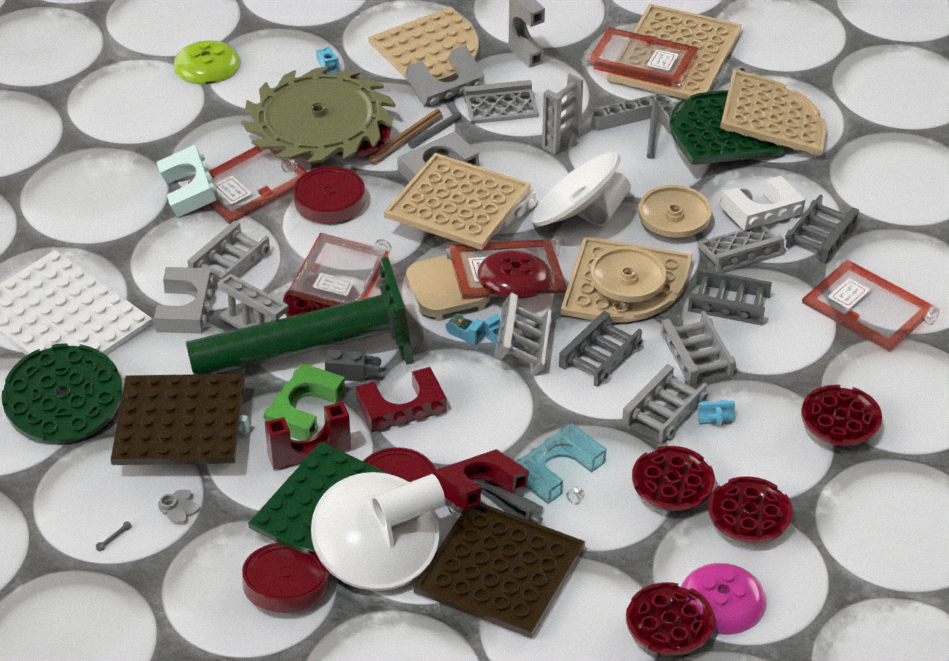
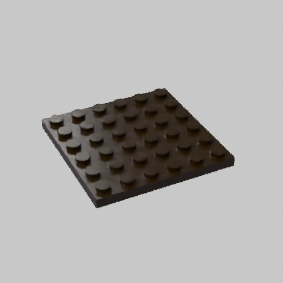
[110,373,245,465]
[414,503,585,638]

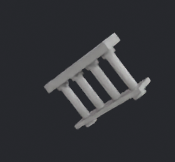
[542,73,583,155]
[187,221,270,281]
[217,273,289,329]
[494,293,552,376]
[661,311,736,386]
[622,364,708,443]

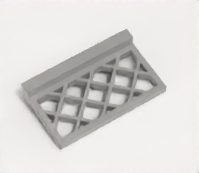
[464,80,538,124]
[698,225,784,273]

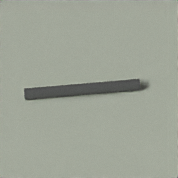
[647,100,659,159]
[408,112,461,148]

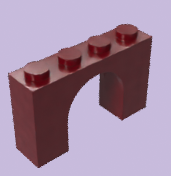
[356,367,447,432]
[264,402,351,470]
[433,449,529,511]

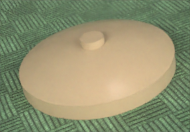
[639,185,711,238]
[590,246,666,302]

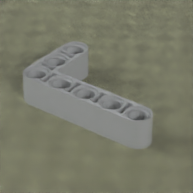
[591,93,675,134]

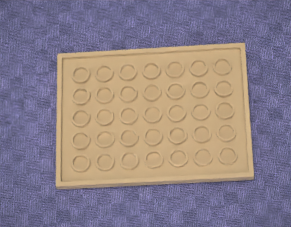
[607,3,742,99]

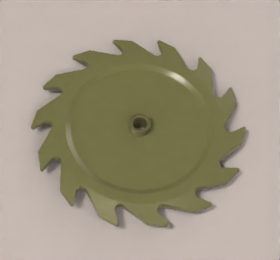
[241,67,396,164]

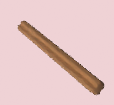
[367,109,442,164]

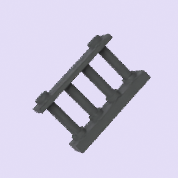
[785,194,859,263]
[688,268,772,326]
[559,310,643,387]

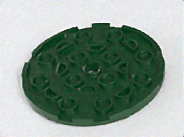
[1,343,123,444]

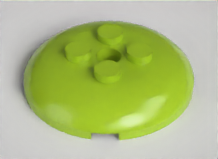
[174,40,240,85]

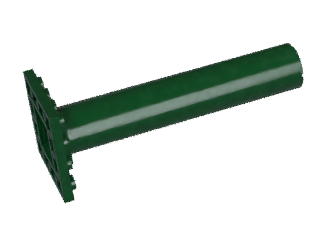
[186,257,414,374]

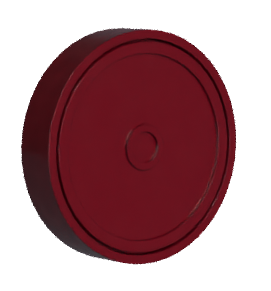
[293,166,366,223]
[363,447,436,482]
[242,543,329,613]

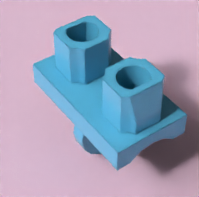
[698,400,735,425]

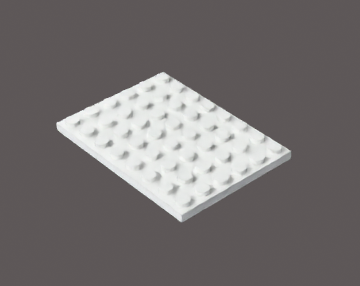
[0,250,153,355]

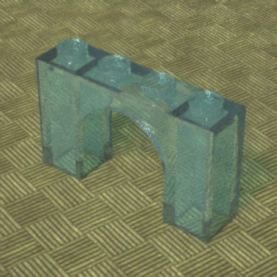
[516,423,607,504]

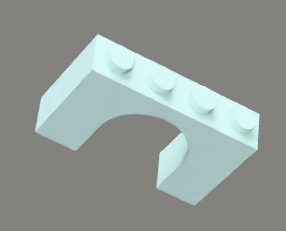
[157,145,217,218]

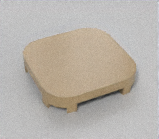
[406,252,491,321]

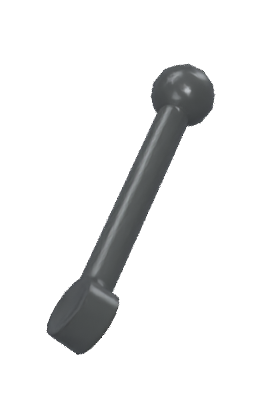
[96,521,131,551]

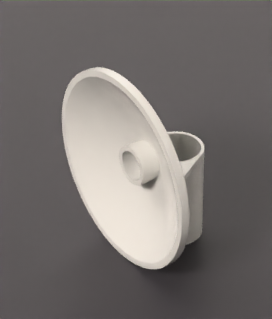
[530,151,631,226]
[311,472,445,591]

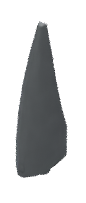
[472,480,543,524]

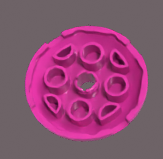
[681,563,766,635]

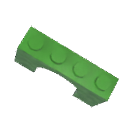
[263,363,345,441]

